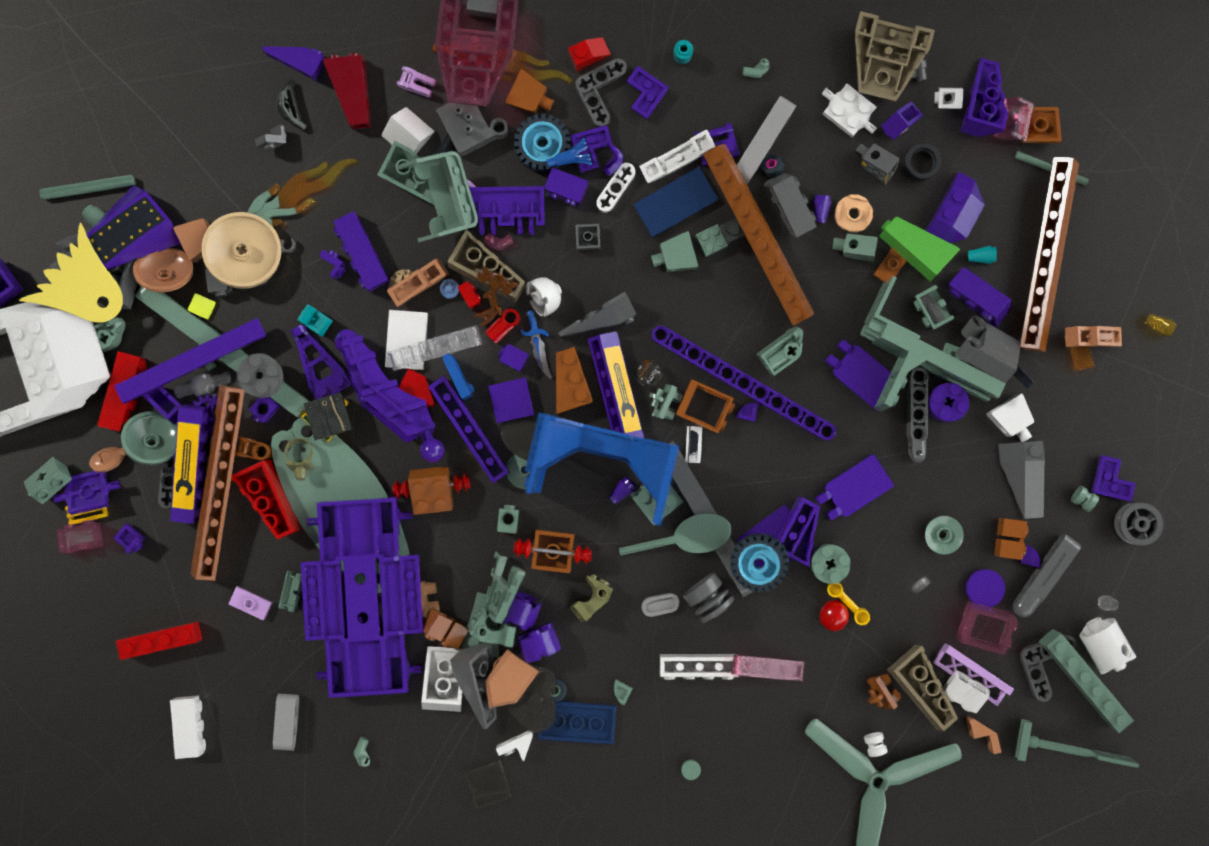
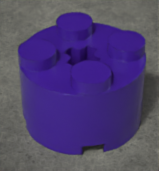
[928,383,969,422]
[503,591,542,630]
[516,623,561,663]

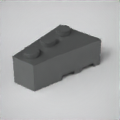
[762,172,817,238]

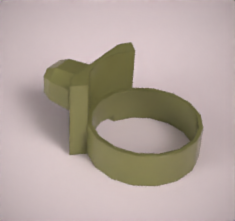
[284,438,315,481]

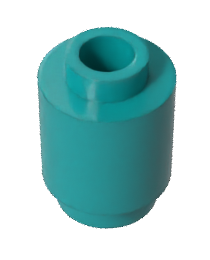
[673,40,693,64]

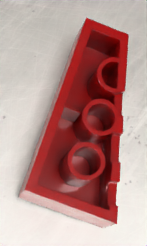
[231,460,302,539]

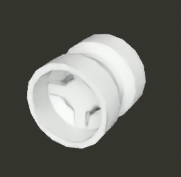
[864,732,888,757]

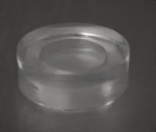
[911,576,931,594]

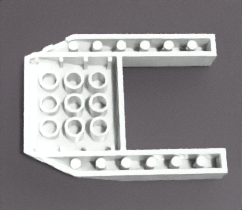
[0,302,110,436]

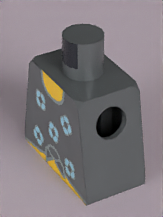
[855,144,900,185]

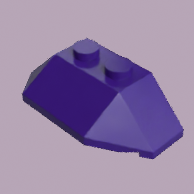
[926,172,985,243]

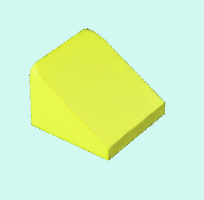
[188,293,216,320]

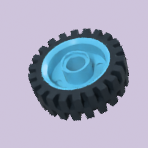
[514,114,571,173]
[730,533,789,593]

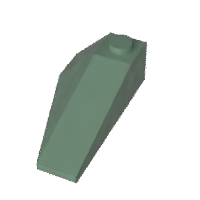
[377,140,434,205]

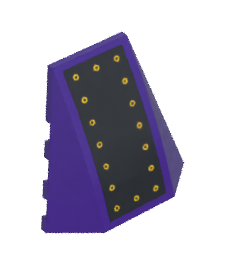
[86,185,181,270]

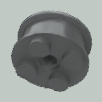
[237,354,283,398]
[1114,502,1163,545]

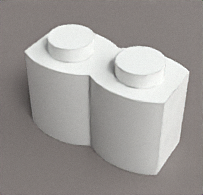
[943,670,989,713]

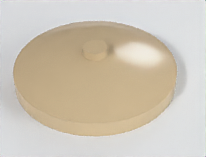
[202,212,281,289]

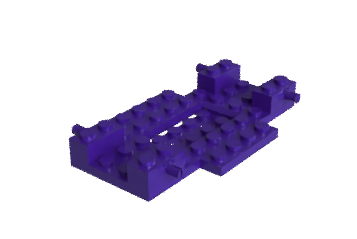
[301,497,424,698]

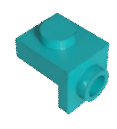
[297,304,333,336]

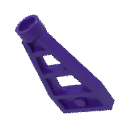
[290,324,352,400]

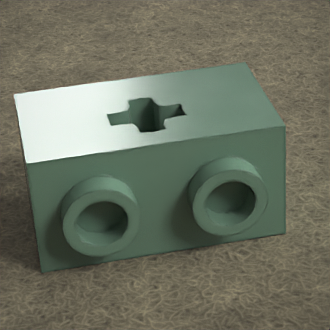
[24,457,72,504]

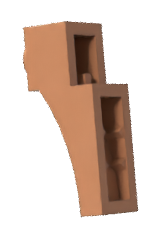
[387,259,449,307]
[1065,326,1122,347]

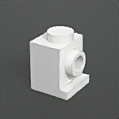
[934,88,963,108]

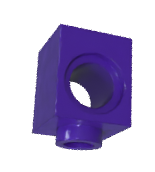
[498,344,529,372]
[248,397,281,423]

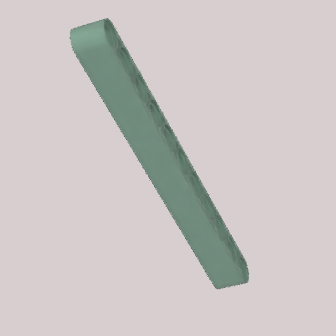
[134,286,310,418]

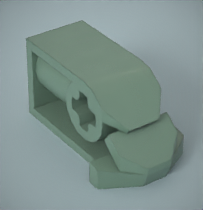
[94,318,125,353]
[756,327,803,376]

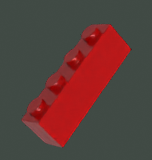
[97,352,147,432]
[116,621,202,660]

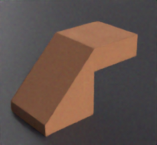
[965,716,1001,754]

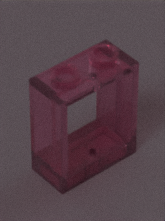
[956,601,1018,655]

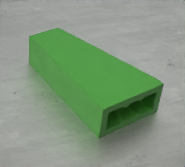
[879,216,960,282]

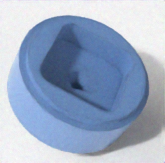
[440,279,459,299]

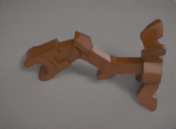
[474,266,518,326]

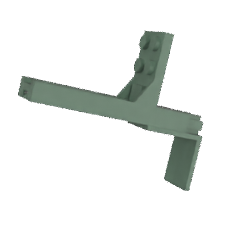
[860,276,1006,411]

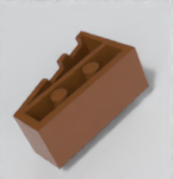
[556,347,593,415]

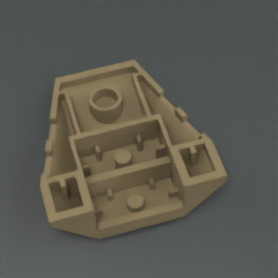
[855,11,935,102]

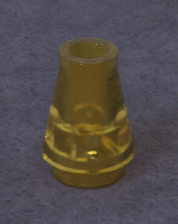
[1145,313,1177,337]

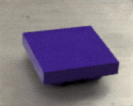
[488,377,534,423]

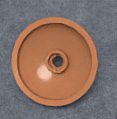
[133,247,193,292]

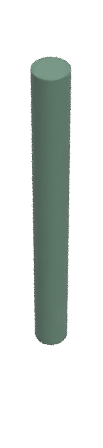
[1015,151,1089,186]

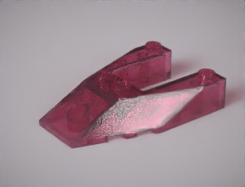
[435,0,519,107]

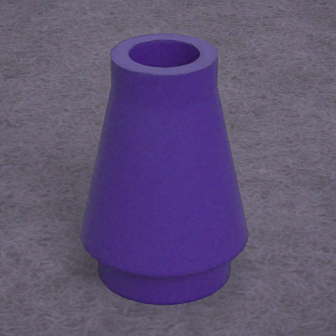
[813,195,832,223]
[608,476,637,504]

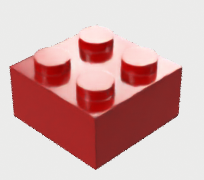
[458,281,482,310]

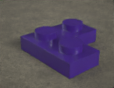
[627,66,669,120]
[570,125,612,173]
[1092,455,1136,502]

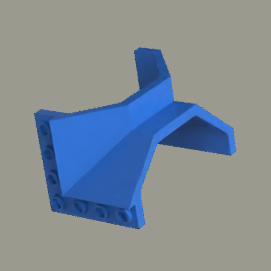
[524,413,679,525]

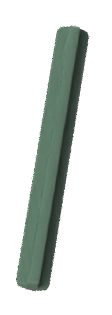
[39,175,135,200]

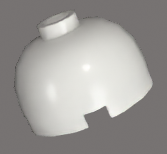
[526,277,562,317]

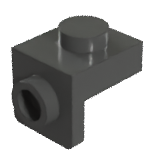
[255,125,286,150]

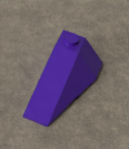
[960,58,1008,137]

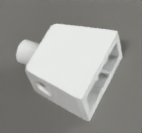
[986,393,1034,442]

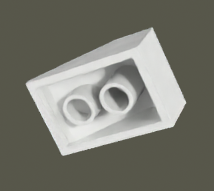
[422,646,463,712]

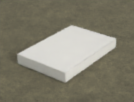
[385,310,428,370]

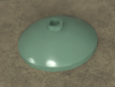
[121,411,177,465]

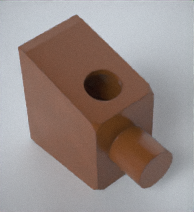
[505,69,554,113]

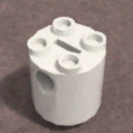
[1079,617,1136,674]

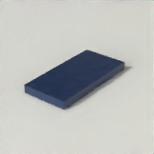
[633,167,718,238]
[537,700,617,745]

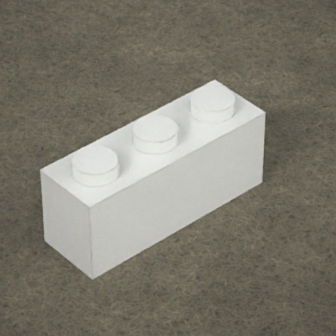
[170,695,206,759]

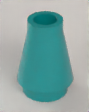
[968,245,997,264]

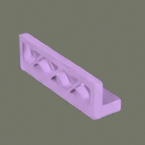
[933,643,1014,706]

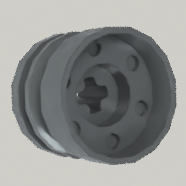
[683,572,735,623]

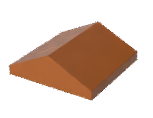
[1018,107,1062,143]

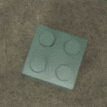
[695,224,728,258]

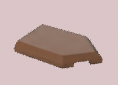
[485,649,539,708]

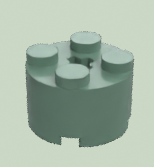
[809,544,850,584]

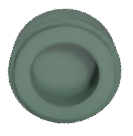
[681,759,701,780]

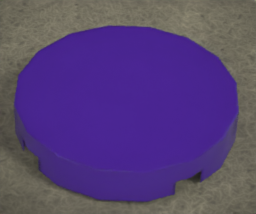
[966,569,1005,607]

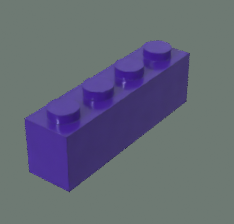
[333,211,390,292]

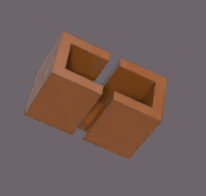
[994,518,1029,560]
[423,608,469,649]

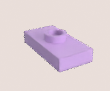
[229,586,273,620]

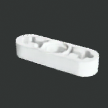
[597,163,635,213]

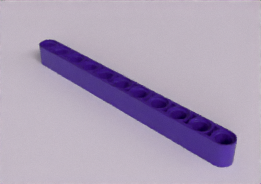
[652,326,836,440]

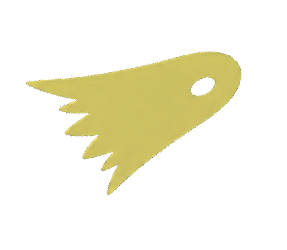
[20,223,123,322]

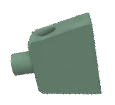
[651,231,698,272]
[832,234,878,263]

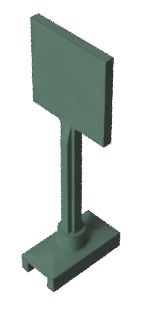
[1015,719,1139,768]

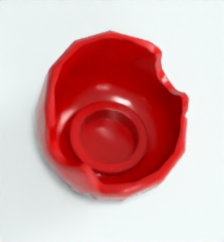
[820,600,849,631]

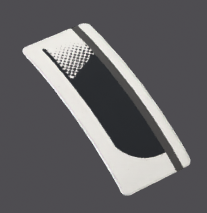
[685,426,702,463]

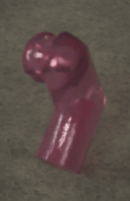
[484,234,514,251]

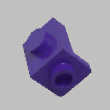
[319,250,346,280]
[114,523,145,554]

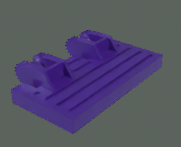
[469,186,545,235]

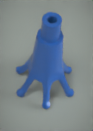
[546,138,592,167]

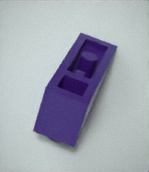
[261,46,325,81]

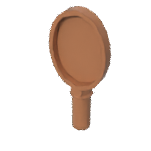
[89,447,126,473]

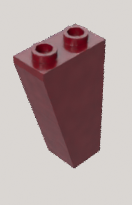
[324,53,371,129]

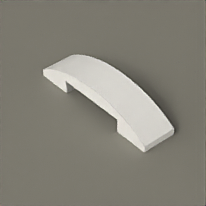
[639,130,716,184]

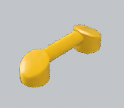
[827,583,870,625]

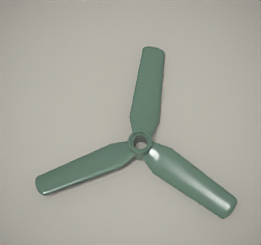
[805,719,962,846]

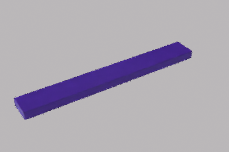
[115,318,267,404]

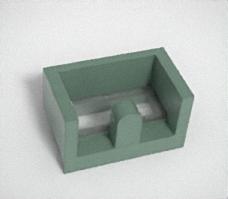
[913,285,954,330]

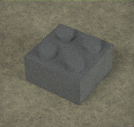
[575,224,600,250]

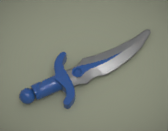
[520,310,553,379]

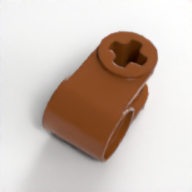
[235,436,273,460]

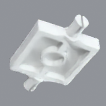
[822,84,877,137]

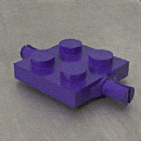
[53,471,121,515]

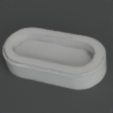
[641,593,679,617]

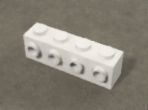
[660,654,739,680]

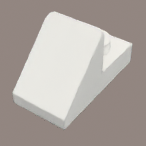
[496,729,534,761]

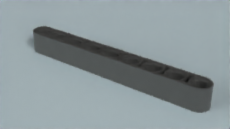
[667,441,752,597]

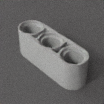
[273,693,299,751]

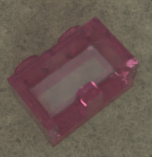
[994,97,1034,141]
[56,520,106,554]

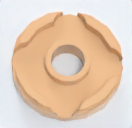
[834,195,873,233]

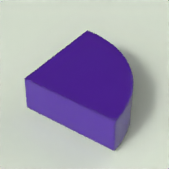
[735,403,759,422]
[1019,544,1040,568]

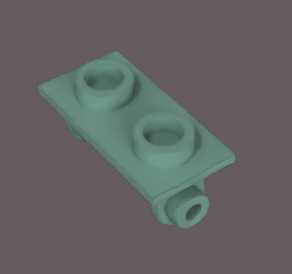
[278,570,302,612]

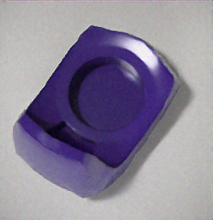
[603,142,623,176]

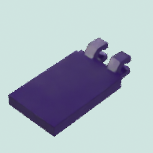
[825,340,891,411]
[815,454,894,521]

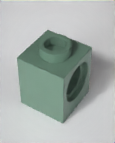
[497,505,520,533]

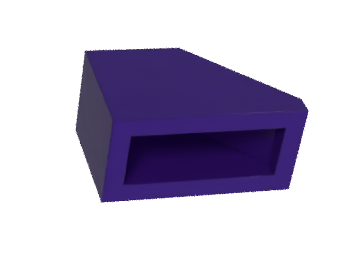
[881,101,924,140]

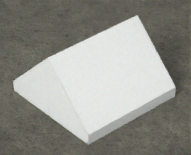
[381,107,435,154]

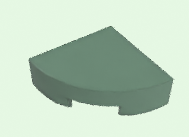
[614,679,633,705]

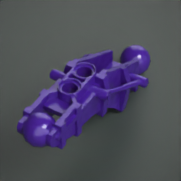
[335,329,445,463]

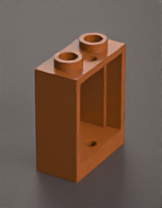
[675,379,735,434]

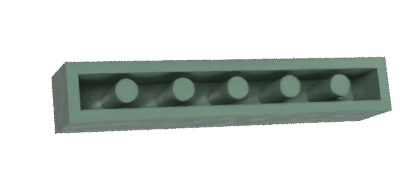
[1038,629,1134,733]

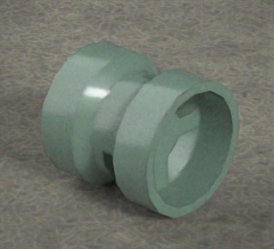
[1071,486,1099,512]

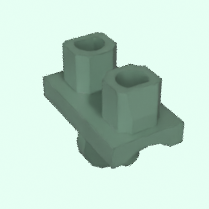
[649,384,683,420]

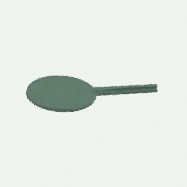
[619,513,731,555]

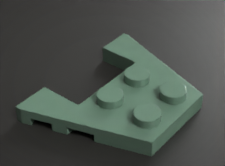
[484,551,525,624]

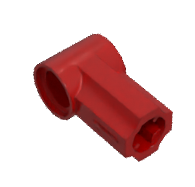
[485,309,521,344]

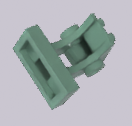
[467,607,516,647]

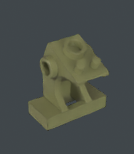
[569,574,613,622]

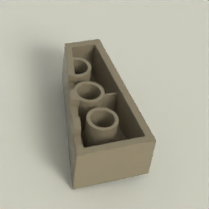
[448,229,525,303]
[887,645,958,731]

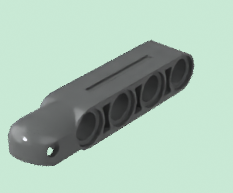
[907,367,928,463]
[1012,533,1081,618]

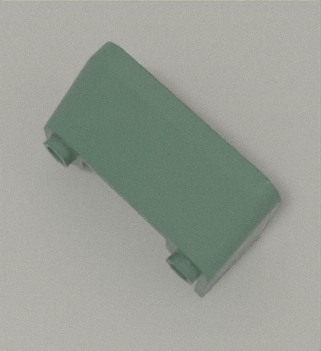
[396,151,478,242]

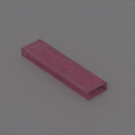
[731,655,804,681]

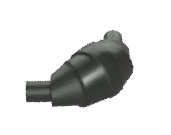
[276,80,307,131]

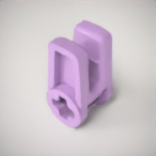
[396,66,436,98]

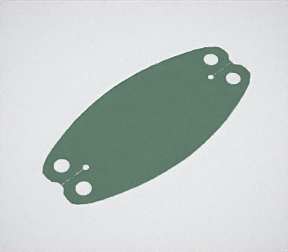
[271,417,410,593]

